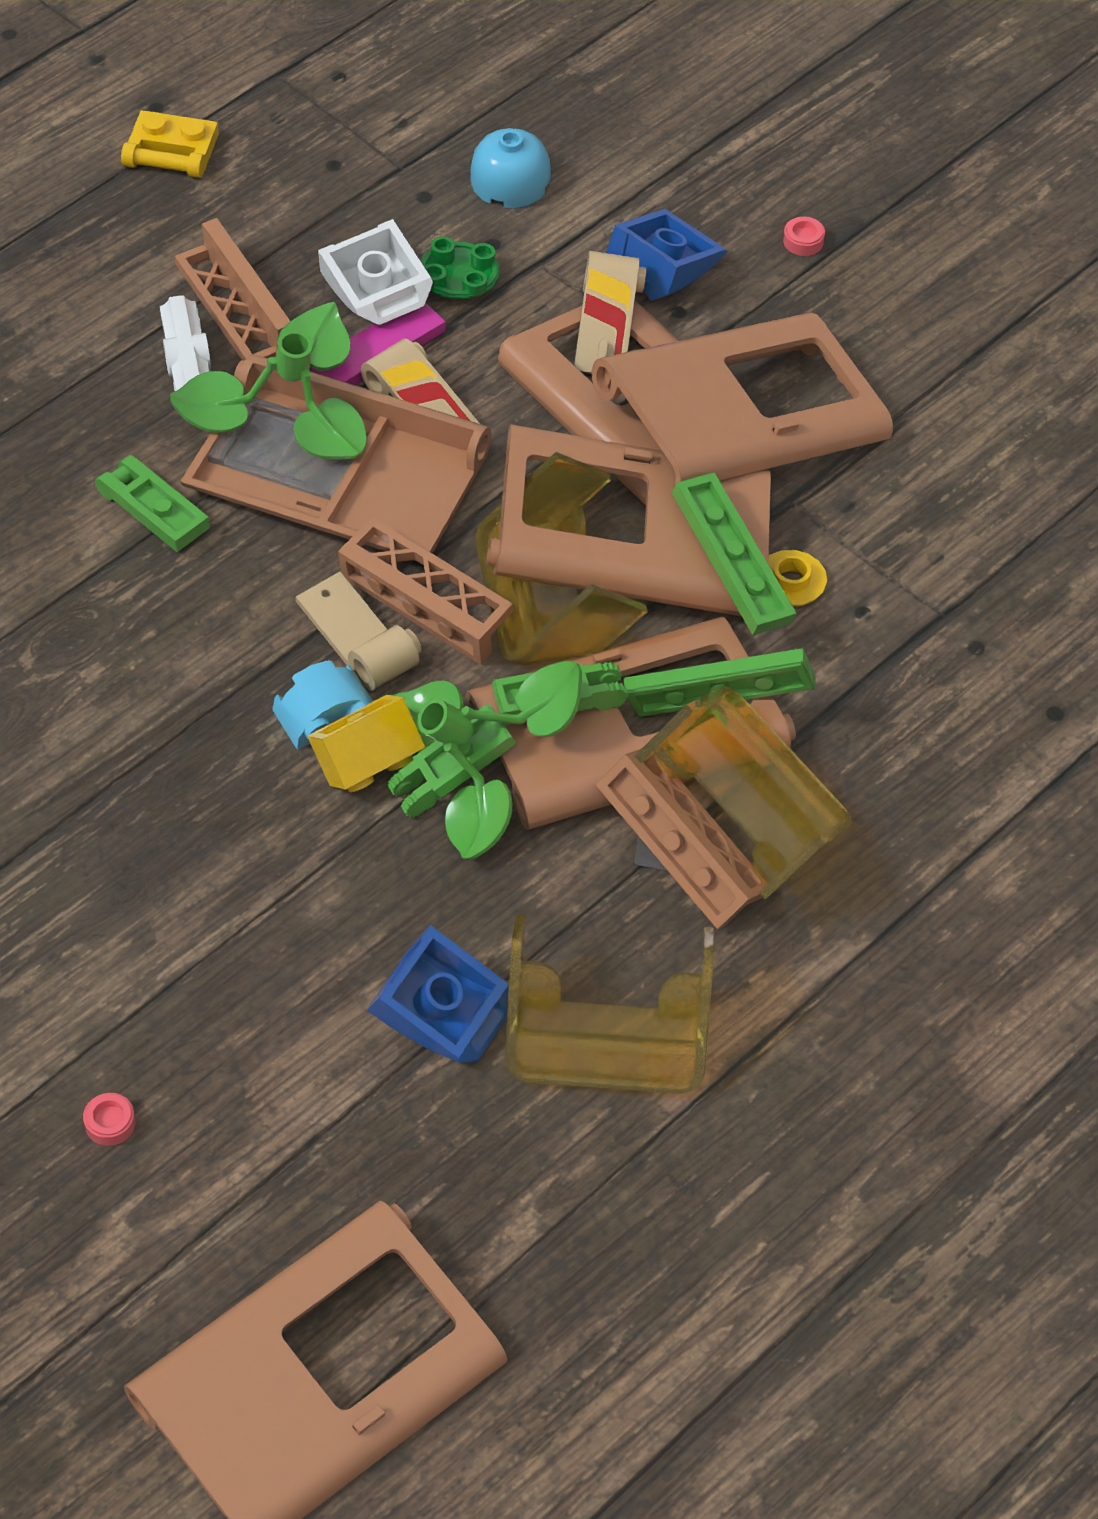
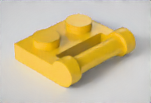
[121,110,219,178]

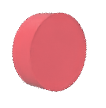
[783,217,825,256]
[83,1093,136,1146]

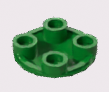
[420,237,499,299]

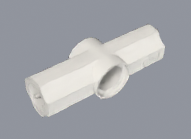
[160,295,211,391]

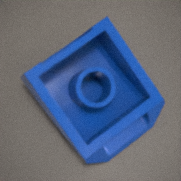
[606,209,727,301]
[367,925,511,1063]

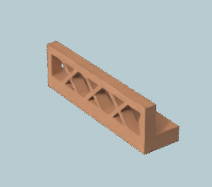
[175,218,291,360]
[338,517,513,665]
[596,746,772,929]

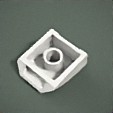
[318,219,433,325]

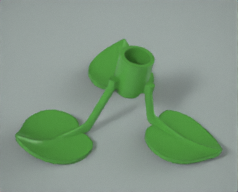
[170,302,367,459]
[393,661,582,860]

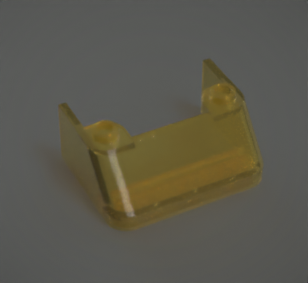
[475,452,647,665]
[634,686,852,899]
[505,914,714,1094]

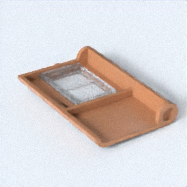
[180,354,492,562]

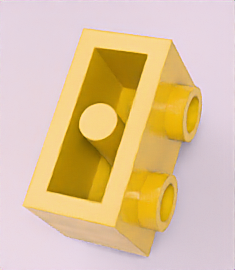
[307,695,425,792]

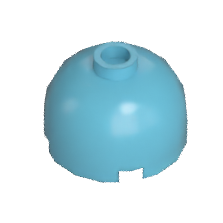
[470,128,551,209]

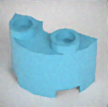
[273,661,373,749]

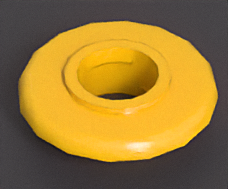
[768,550,827,607]

